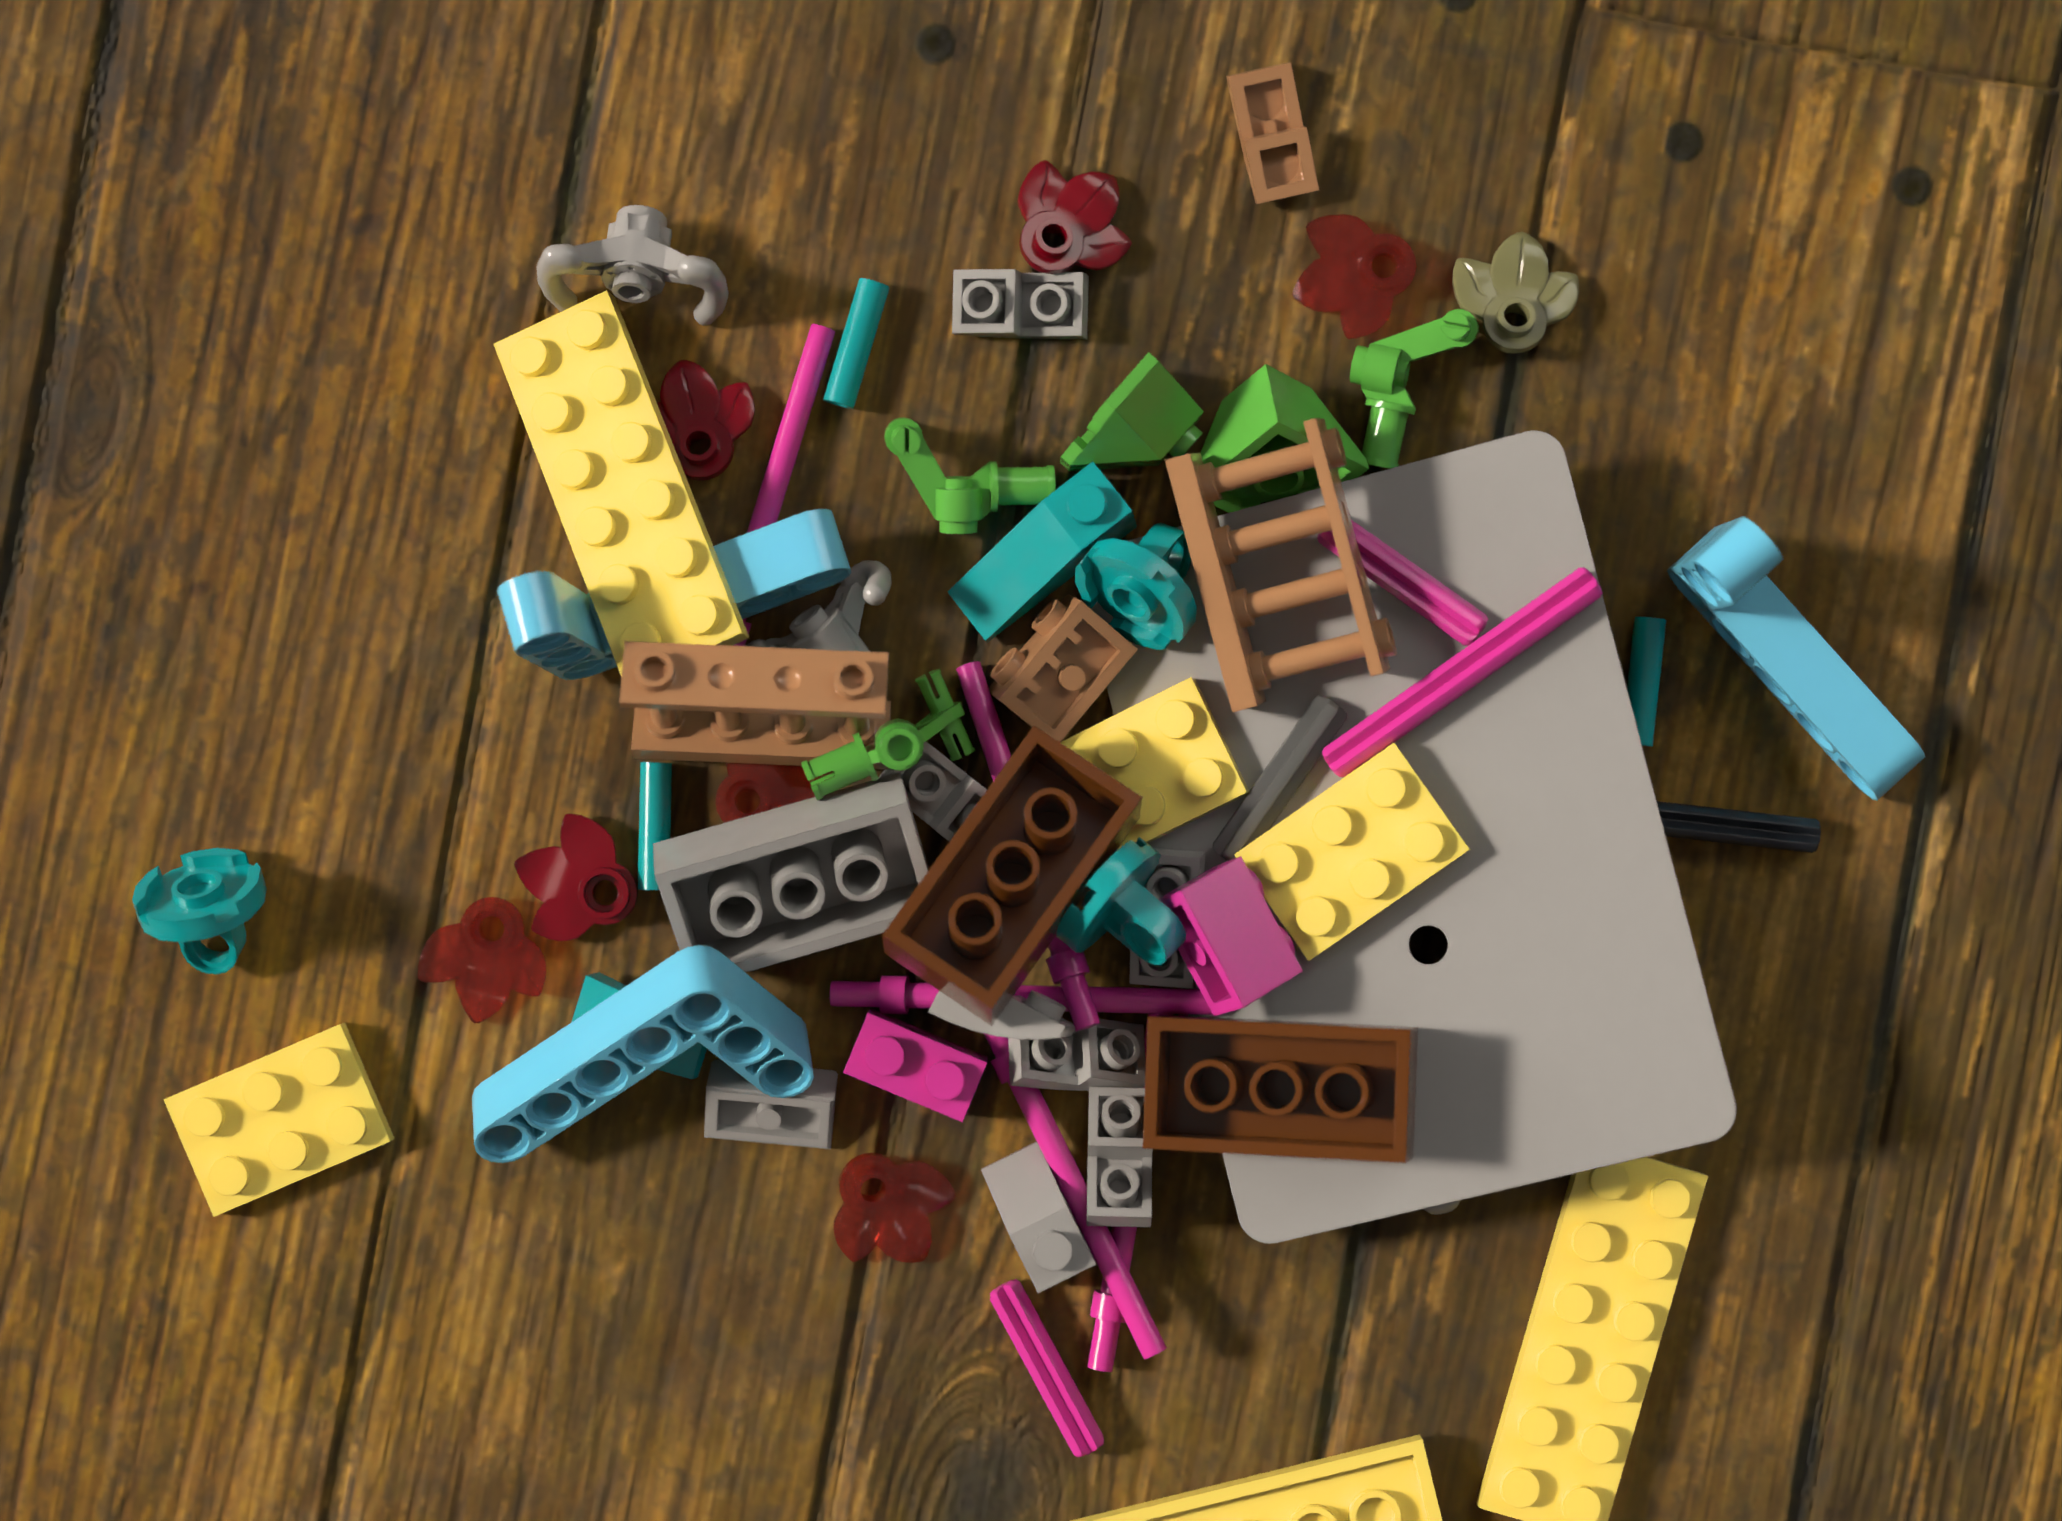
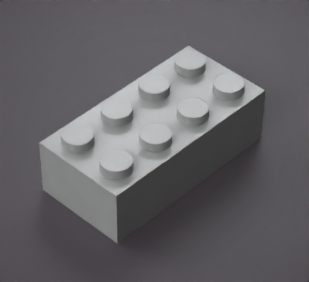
[653,772,929,973]

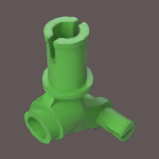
[1350,309,1479,469]
[884,417,1056,534]
[801,669,975,800]

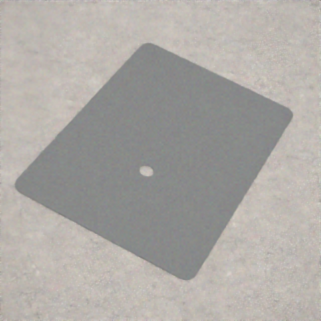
[1092,431,1736,1244]

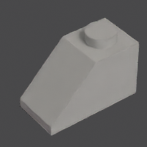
[981,1141,1096,1293]

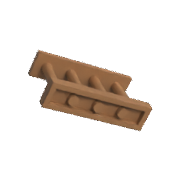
[1165,418,1397,713]
[619,641,891,770]

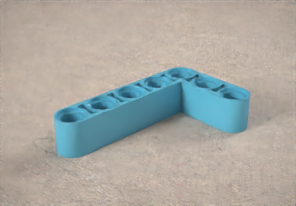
[497,509,852,680]
[1667,517,1925,801]
[472,945,814,1163]

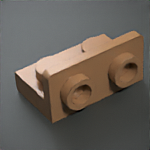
[989,594,1138,742]

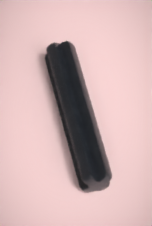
[1656,801,1821,853]

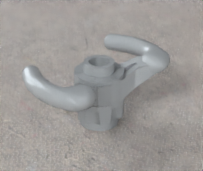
[537,205,729,326]
[746,560,891,652]

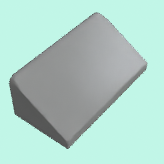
[704,1059,838,1149]

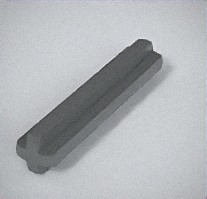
[1213,695,1347,861]

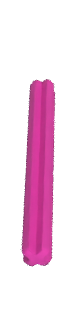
[1322,567,1602,777]

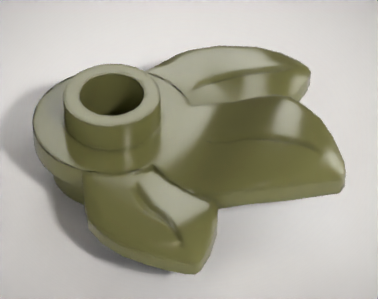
[1452,232,1579,354]

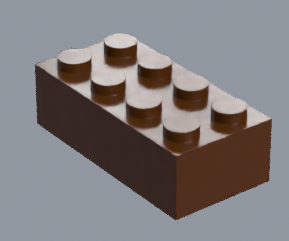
[882,725,1143,1026]
[1143,1015,1418,1163]

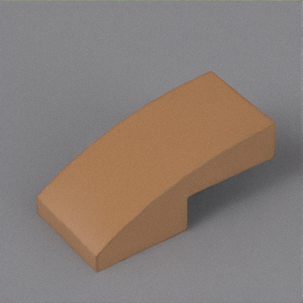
[1226,62,1319,204]

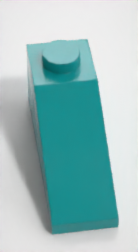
[948,462,1137,643]

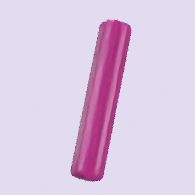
[1317,520,1488,646]
[990,1279,1104,1458]

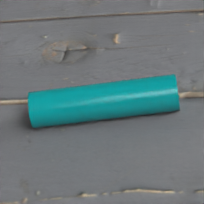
[823,278,890,409]
[1627,617,1667,746]
[638,762,672,890]

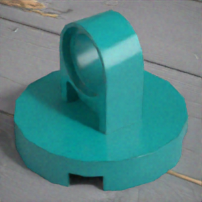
[1075,522,1197,650]
[1056,837,1186,965]
[132,848,267,974]

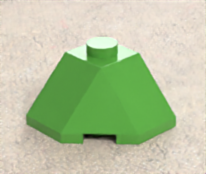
[1060,352,1204,471]
[1201,364,1369,513]

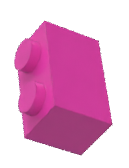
[1158,856,1303,1016]
[843,1008,988,1122]

